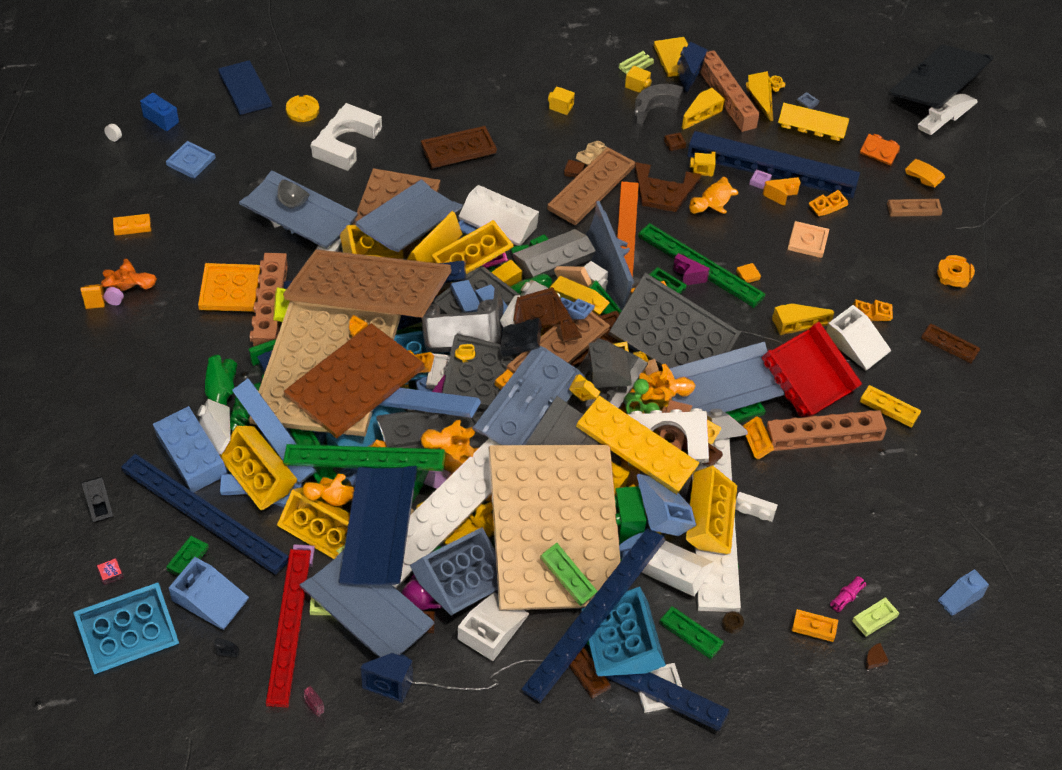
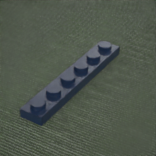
[605,672,729,731]

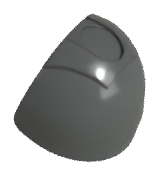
[277,180,310,209]

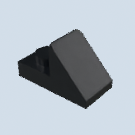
[81,476,113,522]

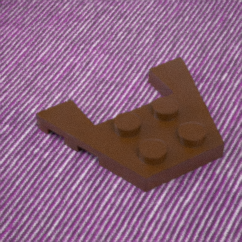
[635,162,701,212]
[513,287,582,342]

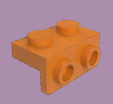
[860,134,900,166]

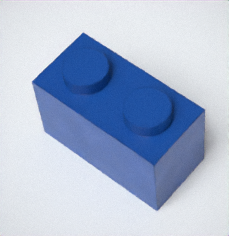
[140,92,179,131]

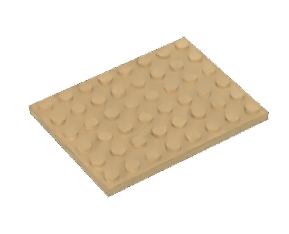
[249,301,401,437]
[489,445,621,610]

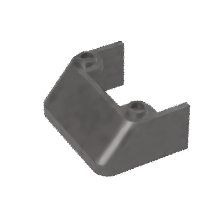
[421,285,504,353]

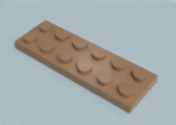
[547,147,635,226]
[506,311,610,373]

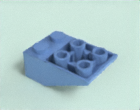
[637,474,696,536]
[169,557,249,630]

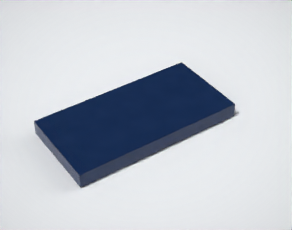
[218,60,272,115]

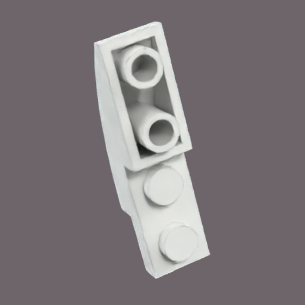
[918,94,977,135]

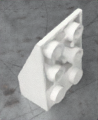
[826,305,891,370]
[458,592,529,661]

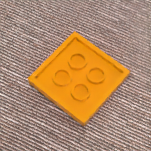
[198,263,261,312]

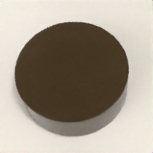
[722,611,744,634]

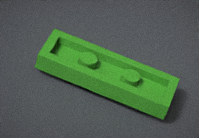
[540,543,598,606]

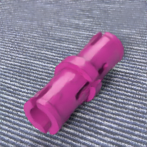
[830,576,866,612]

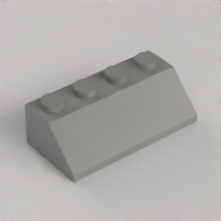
[512,229,596,279]

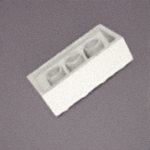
[458,185,539,246]

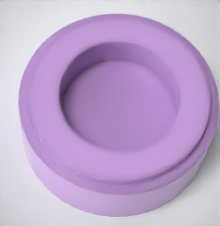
[103,287,124,305]

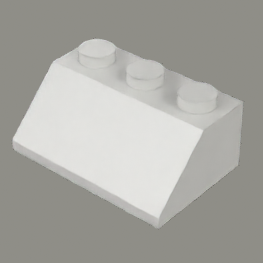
[641,541,714,596]

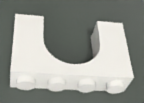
[311,103,382,171]
[627,409,709,466]

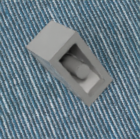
[706,409,748,440]

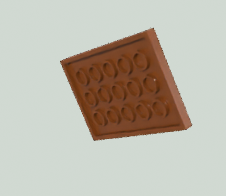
[284,323,425,438]

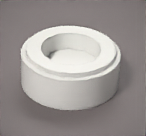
[104,123,122,142]

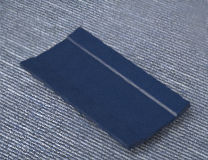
[339,466,417,585]

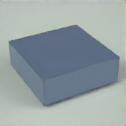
[795,92,819,109]

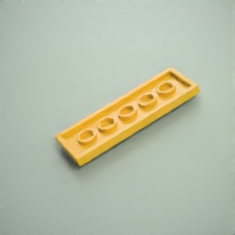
[576,396,699,495]

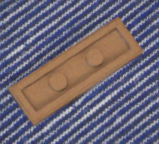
[887,199,943,217]

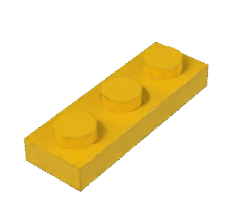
[860,385,921,428]

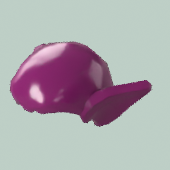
[401,574,442,611]

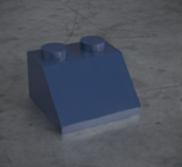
[677,42,708,92]
[361,653,413,703]

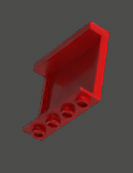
[761,322,862,418]

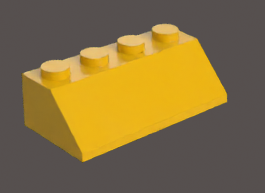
[778,103,849,141]
[407,211,462,263]
[432,220,514,283]
[219,426,298,510]
[686,465,737,554]
[277,487,350,559]

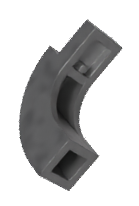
[635,84,683,125]

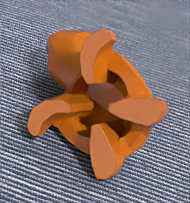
[101,259,157,291]

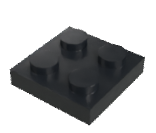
[500,318,542,357]

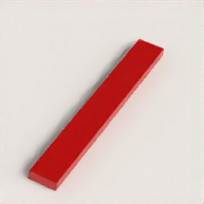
[266,549,311,708]

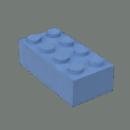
[153,406,227,493]

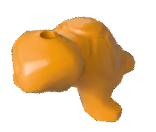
[689,177,738,214]
[639,364,696,401]
[420,420,475,460]
[302,474,354,506]

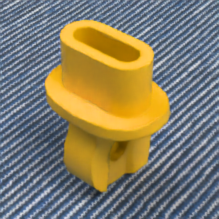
[455,344,475,362]

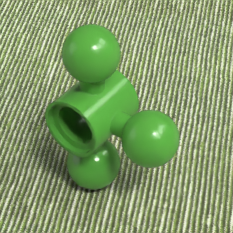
[624,379,660,414]

